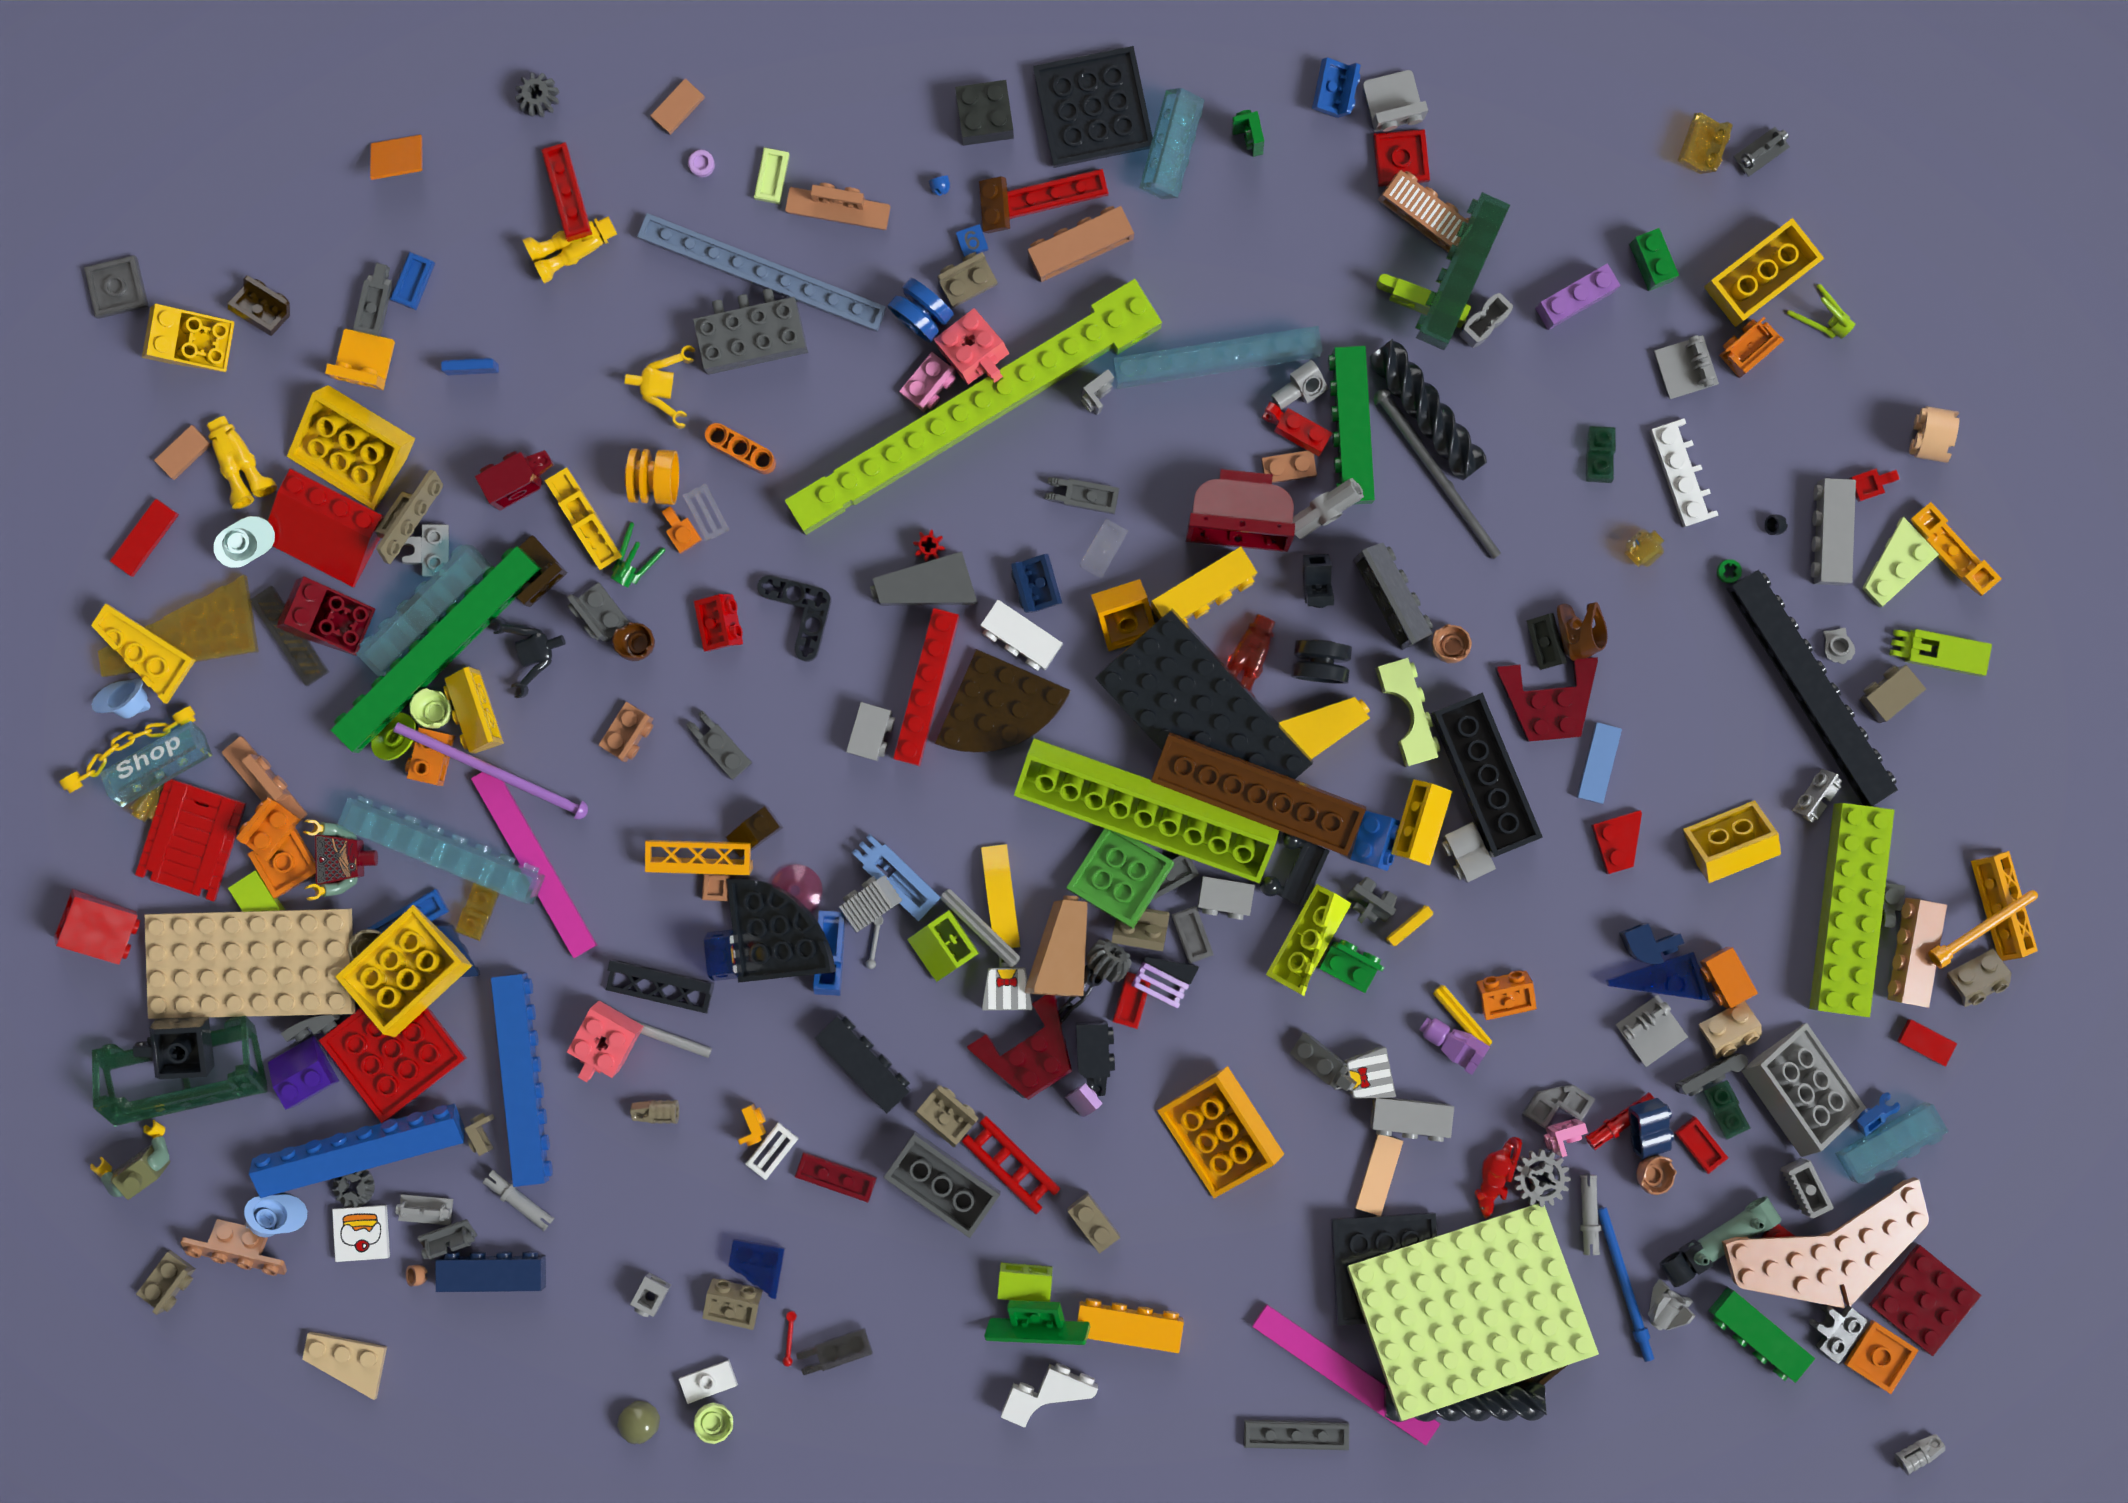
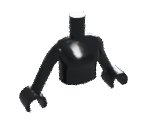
[490,618,566,698]

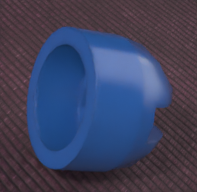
[928,175,950,196]

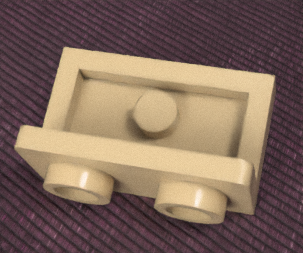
[1699,1001,1762,1059]

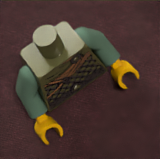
[90,1120,171,1200]

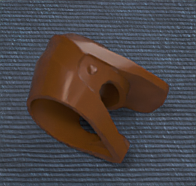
[1557,602,1608,661]

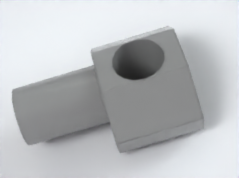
[1271,360,1328,410]

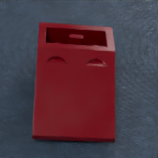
[276,576,376,656]

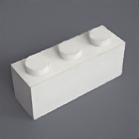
[981,600,1063,671]

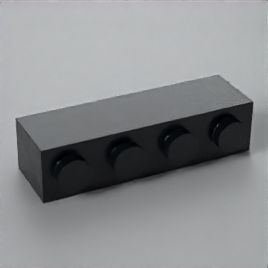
[815,1015,911,1114]

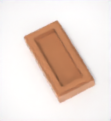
[650,79,705,135]
[154,425,212,480]

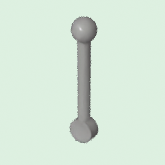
[866,916,884,969]

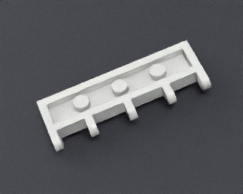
[1650,418,1719,528]

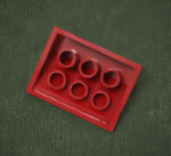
[268,468,385,588]

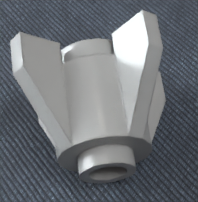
[1648,1279,1695,1330]

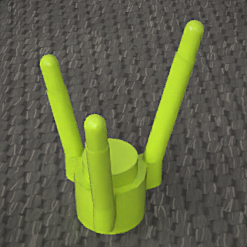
[1787,284,1856,339]

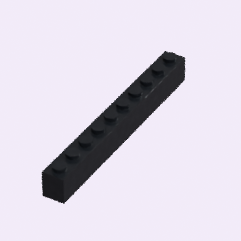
[1726,570,1898,807]

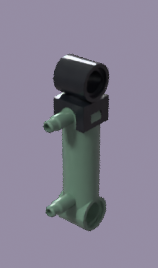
[1659,1196,1782,1287]

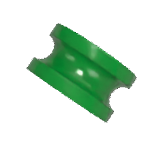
[1717,559,1742,583]

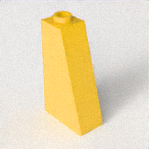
[1279,697,1370,759]

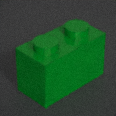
[1629,228,1679,291]

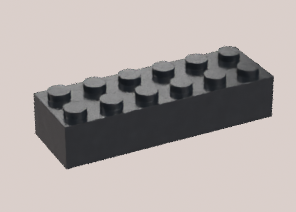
[1430,692,1543,857]

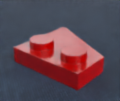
[1591,810,1642,874]

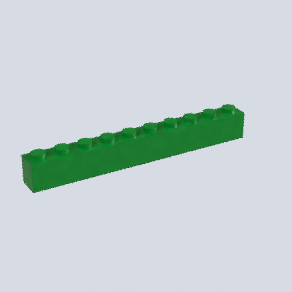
[331,546,542,753]

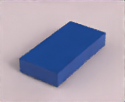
[390,252,435,310]
[441,358,499,375]

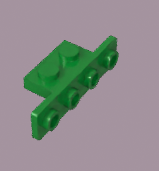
[984,1300,1091,1345]

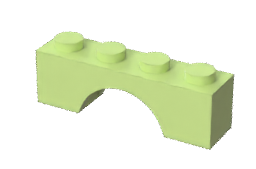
[1375,658,1440,767]

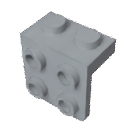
[1363,70,1428,132]

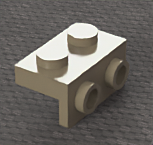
[1947,949,2012,1007]
[914,1085,979,1148]

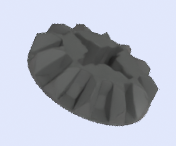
[332,1169,375,1208]

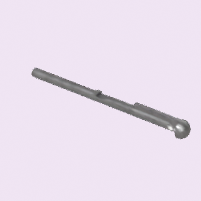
[1373,389,1501,559]

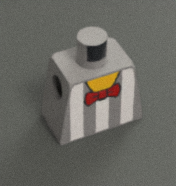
[982,956,1032,1010]
[1334,1046,1396,1098]

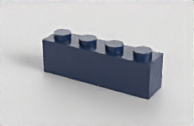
[436,1251,546,1292]

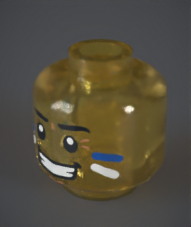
[1625,529,1664,567]

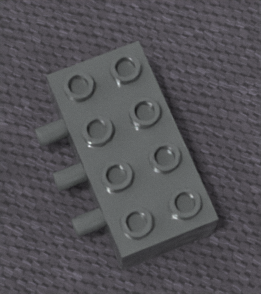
[693,289,808,375]

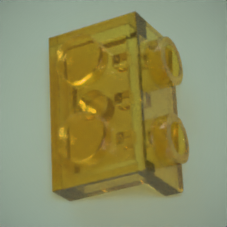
[1678,112,1733,174]

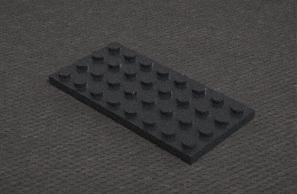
[1095,608,1313,779]

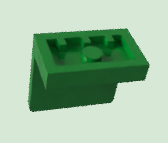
[1319,939,1385,993]

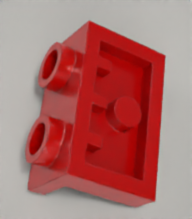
[694,594,743,652]

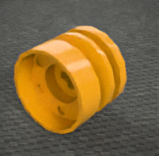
[625,448,679,505]

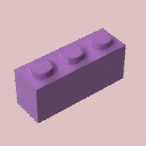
[1535,263,1621,330]

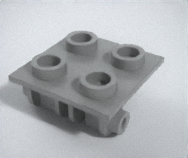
[1654,335,1719,399]
[1615,994,1688,1067]

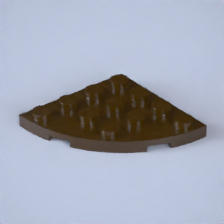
[935,649,1071,753]

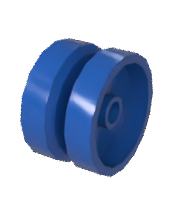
[887,278,954,343]

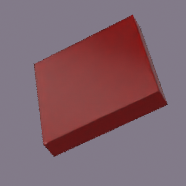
[1373,129,1430,187]

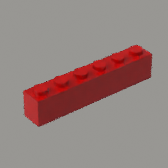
[893,608,960,767]

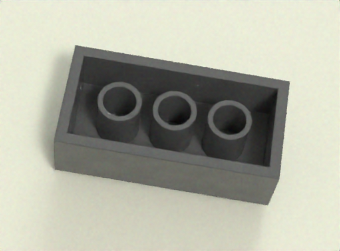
[884,1131,1001,1238]

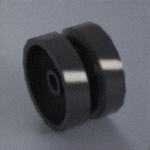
[1291,640,1352,684]

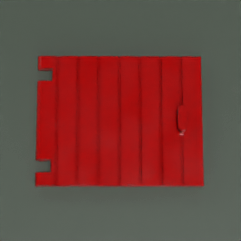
[135,777,247,902]

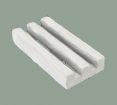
[746,1122,799,1180]

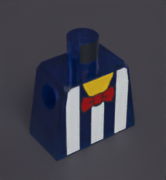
[704,929,738,981]

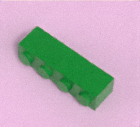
[1708,1287,1815,1383]

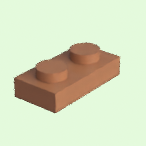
[1261,451,1317,483]

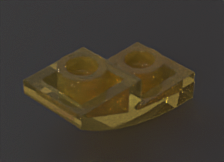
[455,880,501,941]

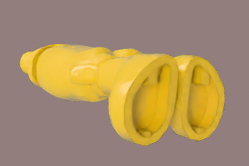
[523,216,617,284]
[207,416,278,509]

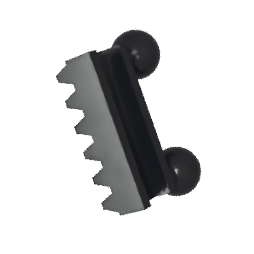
[1260,832,1330,907]

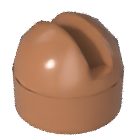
[406,1265,428,1287]

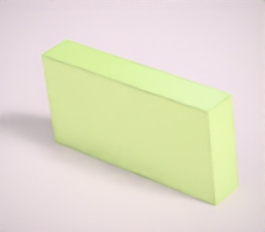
[754,148,790,204]

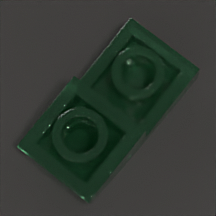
[1586,426,1616,483]
[1703,1080,1751,1140]

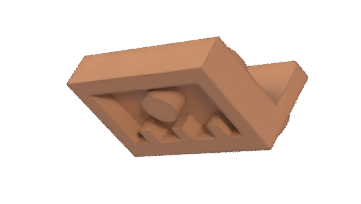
[599,702,654,762]

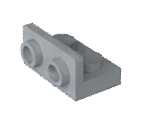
[1081,369,1115,415]

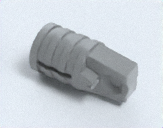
[1894,1434,1945,1475]

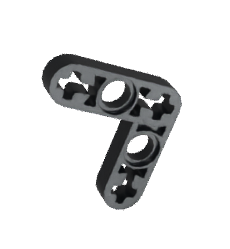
[757,575,831,662]

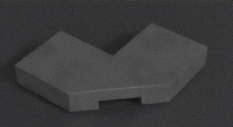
[1522,1084,1595,1129]

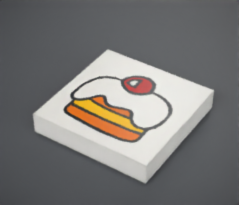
[332,1205,390,1262]

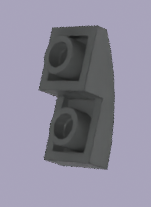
[280,1014,342,1042]

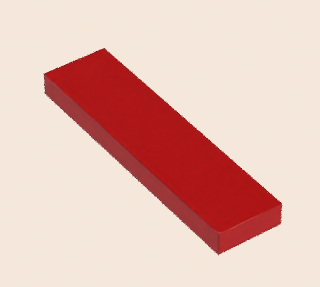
[541,142,593,242]
[1007,169,1109,219]

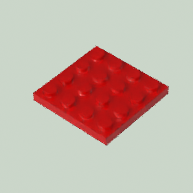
[319,1007,467,1123]

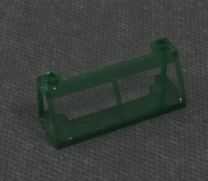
[92,1016,268,1126]

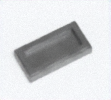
[1172,906,1214,964]

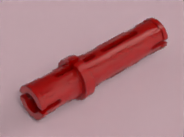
[1585,1092,1655,1150]

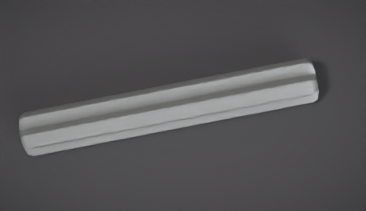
[941,889,1020,967]

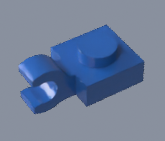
[1857,1092,1900,1137]

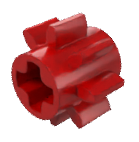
[913,530,945,562]

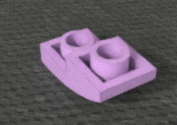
[1065,1083,1103,1117]

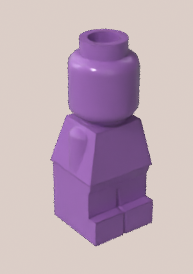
[1419,1017,1490,1075]

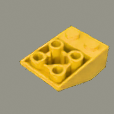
[142,304,235,372]

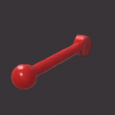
[782,1311,797,1367]

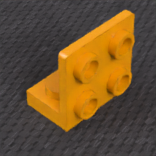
[325,329,395,390]

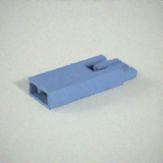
[852,834,941,921]

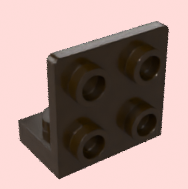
[517,535,568,607]

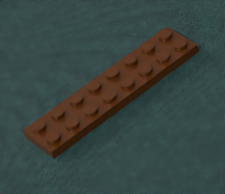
[1151,732,1366,856]

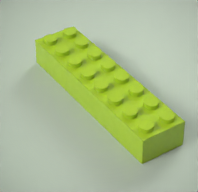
[1809,803,1895,1017]

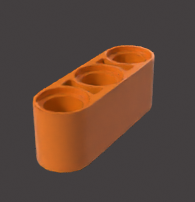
[705,423,776,474]

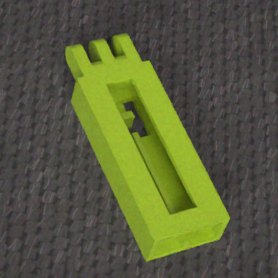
[1376,274,1471,328]
[1889,629,1992,677]
[228,870,285,912]

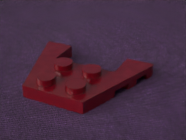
[1496,657,1598,742]
[967,995,1072,1100]

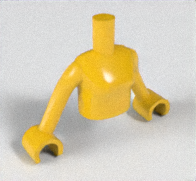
[625,345,695,429]

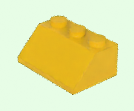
[443,667,504,754]
[1683,800,1781,883]

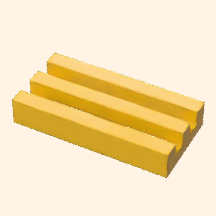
[1385,905,1434,946]

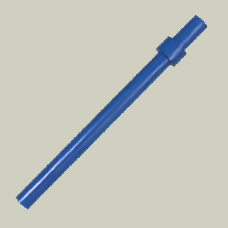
[1598,1207,1654,1362]

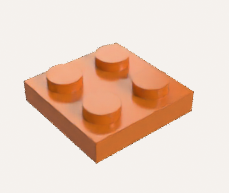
[248,827,316,898]
[1844,1320,1919,1394]

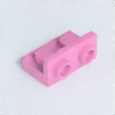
[899,352,956,412]
[1544,1118,1588,1157]

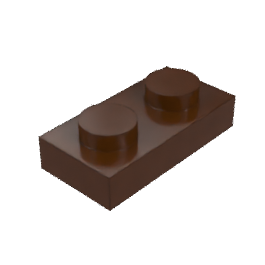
[979,176,1010,234]

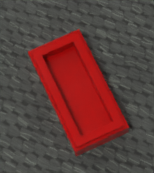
[1112,972,1151,1029]
[1897,1019,1957,1067]
[1674,1116,1728,1174]

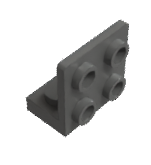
[567,582,630,643]

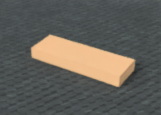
[1355,1134,1403,1216]

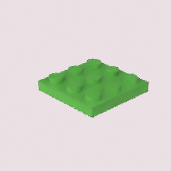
[1066,828,1175,929]

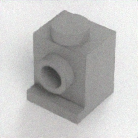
[630,1273,672,1317]

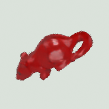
[1475,1137,1522,1218]

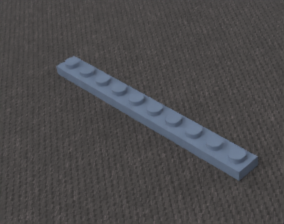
[637,213,887,332]

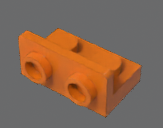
[236,797,301,861]
[1476,971,1537,1020]

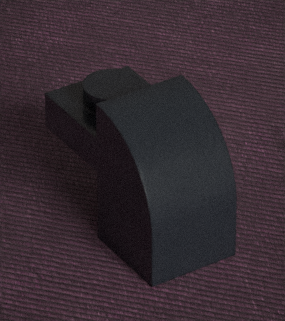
[1303,554,1334,608]

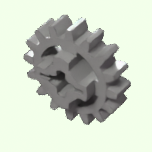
[1513,1149,1571,1207]

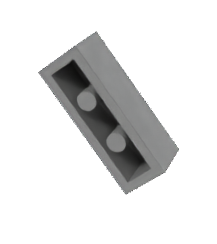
[1370,1098,1454,1142]

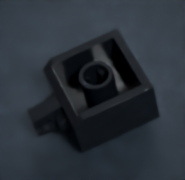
[133,1017,215,1079]
[1076,1021,1115,1096]

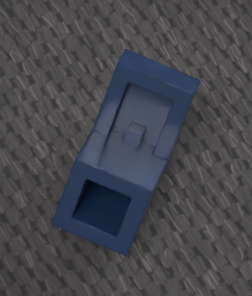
[1619,923,1684,964]

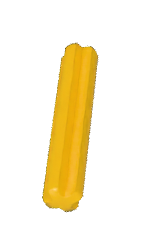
[1433,985,1492,1046]

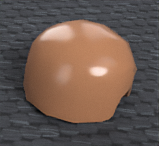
[1431,624,1472,664]
[1636,1155,1677,1195]

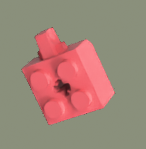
[933,308,1009,385]
[567,1001,644,1082]

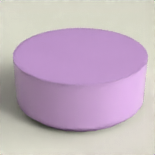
[688,150,715,177]

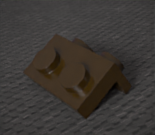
[228,275,290,336]

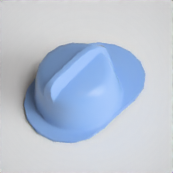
[91,678,150,719]
[244,1194,307,1238]

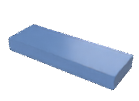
[1576,722,1622,804]

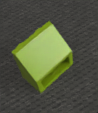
[907,910,979,982]

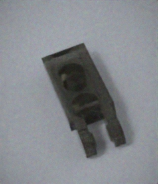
[796,1327,873,1375]

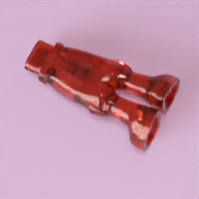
[1227,614,1276,698]

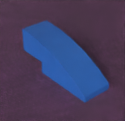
[813,911,845,996]

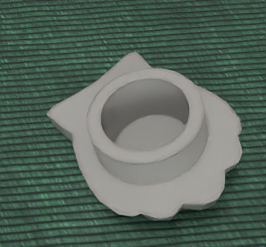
[1823,628,1855,664]

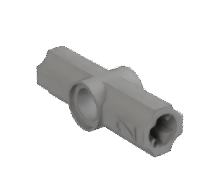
[1293,478,1364,539]

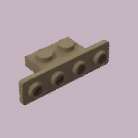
[375,470,443,564]

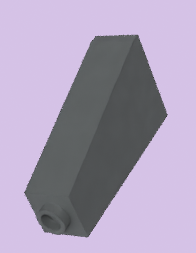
[870,551,978,606]

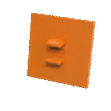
[370,135,422,180]

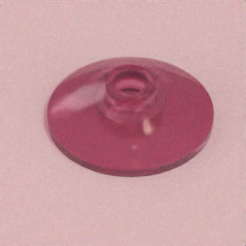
[772,865,823,912]

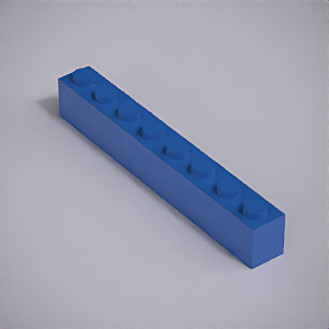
[491,973,553,1187]
[249,1103,465,1198]

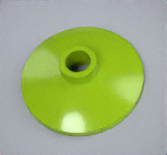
[371,713,416,761]

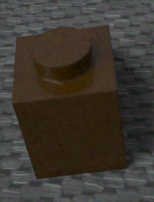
[726,806,783,858]

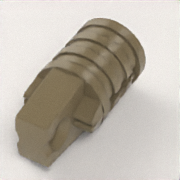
[630,1100,679,1124]

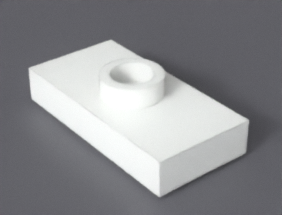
[679,1360,738,1404]

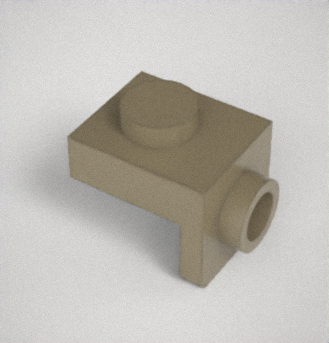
[464,1113,495,1156]

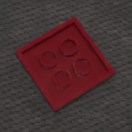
[1869,1244,1982,1356]

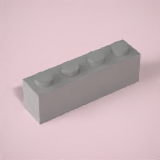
[1811,478,1856,586]

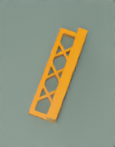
[645,840,753,875]
[1971,851,2038,961]

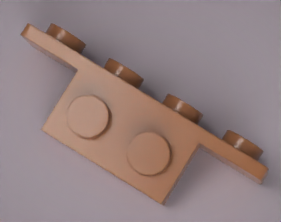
[785,183,891,230]
[222,737,308,821]
[180,1219,287,1276]

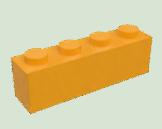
[1077,1298,1184,1353]

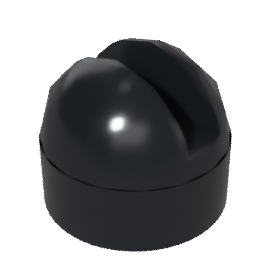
[1764,514,1788,535]

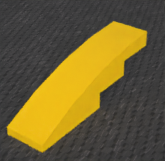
[545,467,622,570]

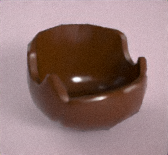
[612,622,655,662]

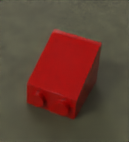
[54,889,140,965]

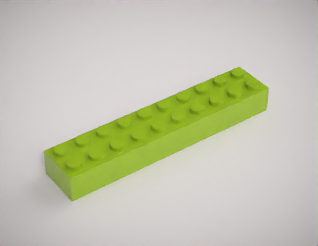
[1014,738,1279,883]

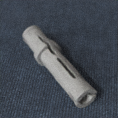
[483,1170,555,1232]
[1580,1175,1601,1255]

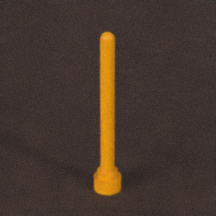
[1928,890,2038,969]

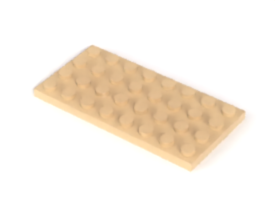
[145,909,355,1019]

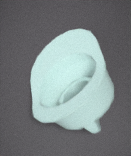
[213,516,275,568]

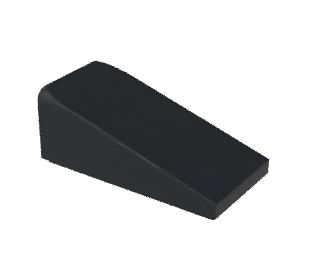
[1143,957,1199,984]

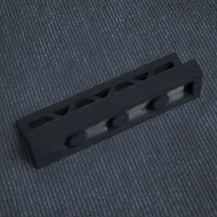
[606,960,715,1014]

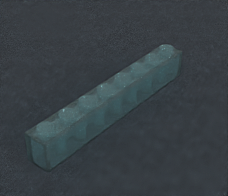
[1113,326,1323,389]
[336,795,545,904]

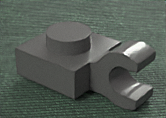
[1881,883,1905,929]

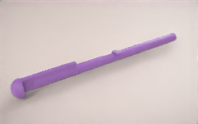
[393,722,588,820]

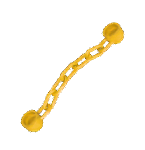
[59,706,196,794]

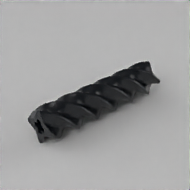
[1370,339,1487,481]
[1384,1382,1547,1422]

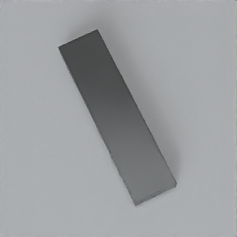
[1244,1419,1349,1450]

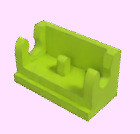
[998,1262,1053,1302]

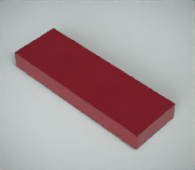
[795,1152,877,1203]

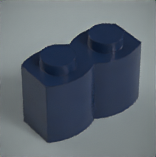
[1628,1098,1674,1160]

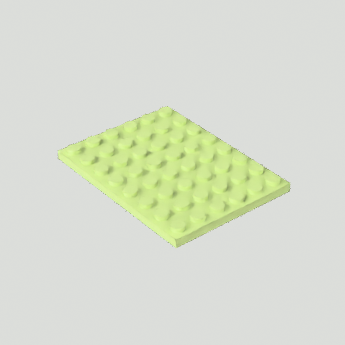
[1347,1203,1599,1421]

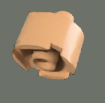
[1909,406,1959,463]

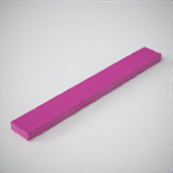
[471,765,597,958]
[1252,1304,1440,1446]

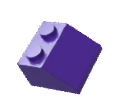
[267,1036,339,1110]

